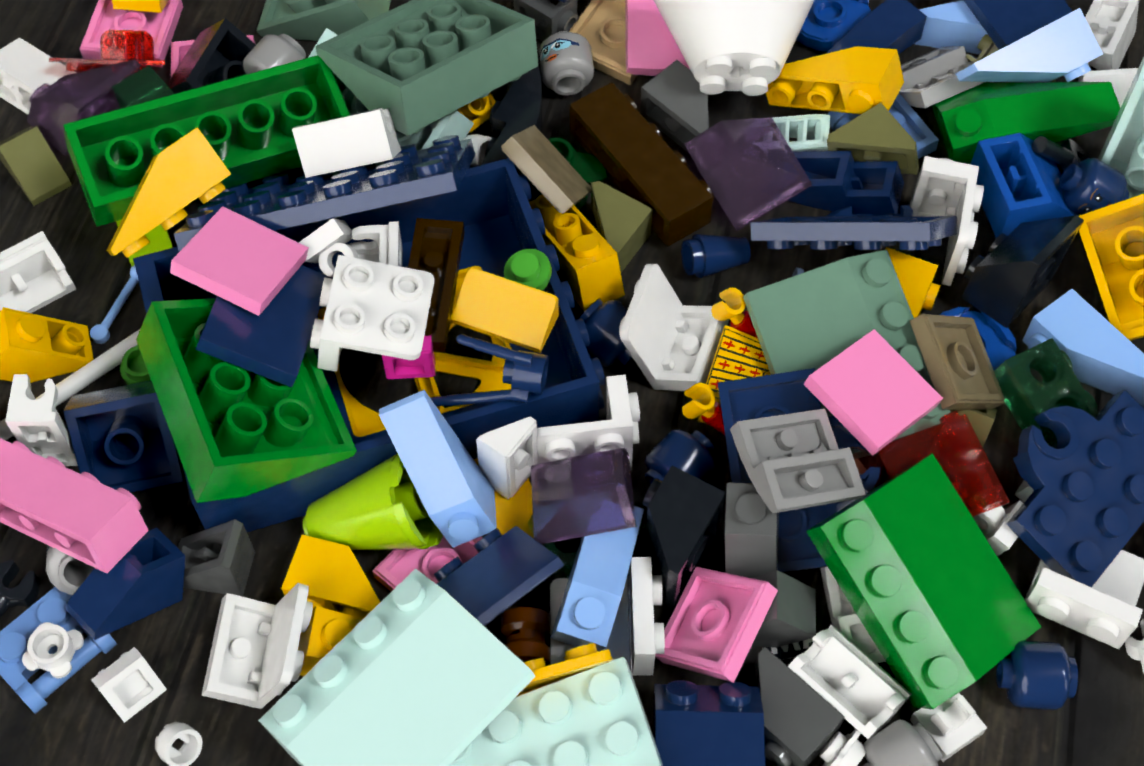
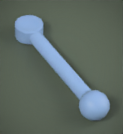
[90,265,139,344]

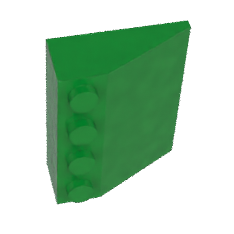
[136,298,357,503]
[806,453,1041,709]

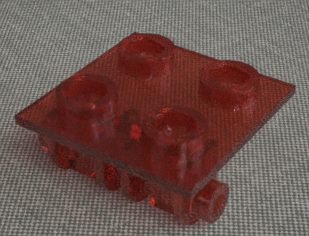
[49,29,165,73]
[878,411,1010,517]

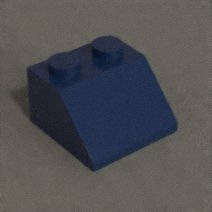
[64,380,184,493]
[434,526,564,626]
[652,680,765,766]

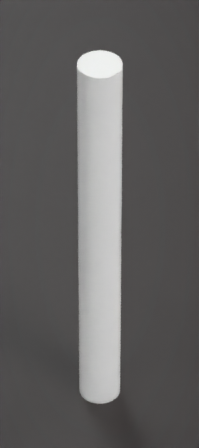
[0,328,141,440]

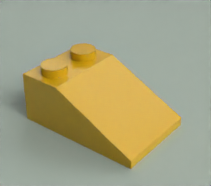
[1078,194,1144,341]

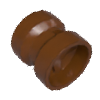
[501,607,551,666]

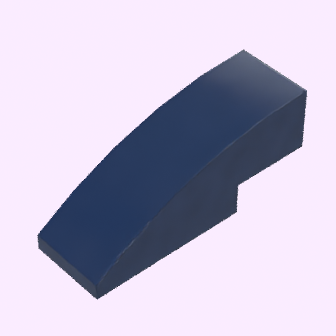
[826,0,927,54]
[758,151,904,216]

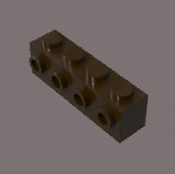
[570,82,714,247]

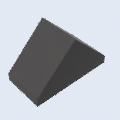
[178,519,255,597]

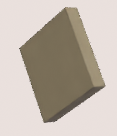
[501,125,591,214]
[909,314,1005,410]

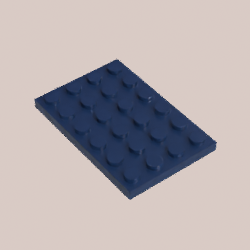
[174,135,475,252]

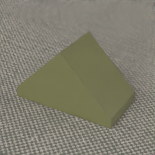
[827,103,919,175]
[0,126,72,206]
[591,181,653,273]

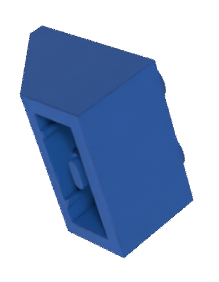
[970,133,1078,238]

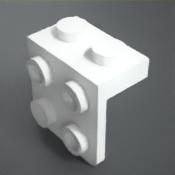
[910,156,984,286]
[310,255,434,372]
[619,264,729,391]
[537,375,640,483]
[1025,550,1144,649]
[550,557,665,676]
[202,583,313,709]

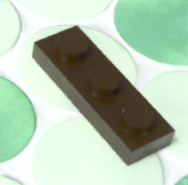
[408,218,465,353]

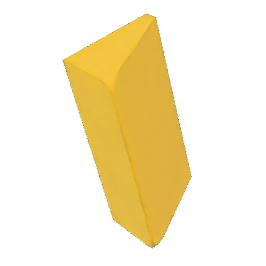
[451,267,559,353]

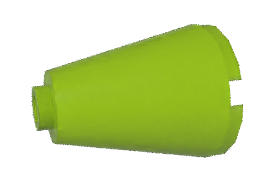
[303,454,443,550]

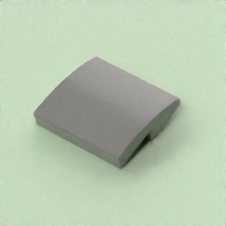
[899,46,984,108]
[730,409,866,513]

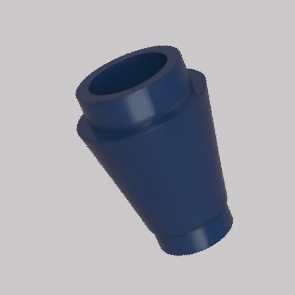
[681,234,751,278]

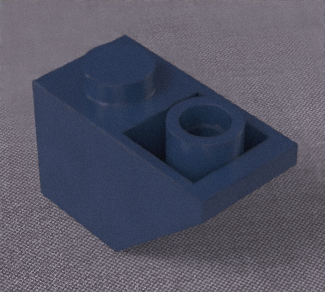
[66,528,186,640]

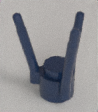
[431,334,549,407]

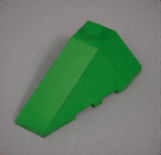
[932,82,1120,164]

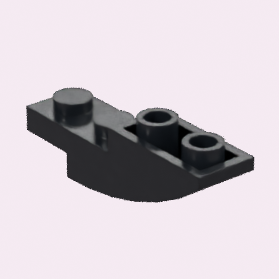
[480,65,543,174]

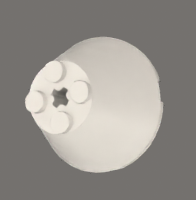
[654,0,814,96]

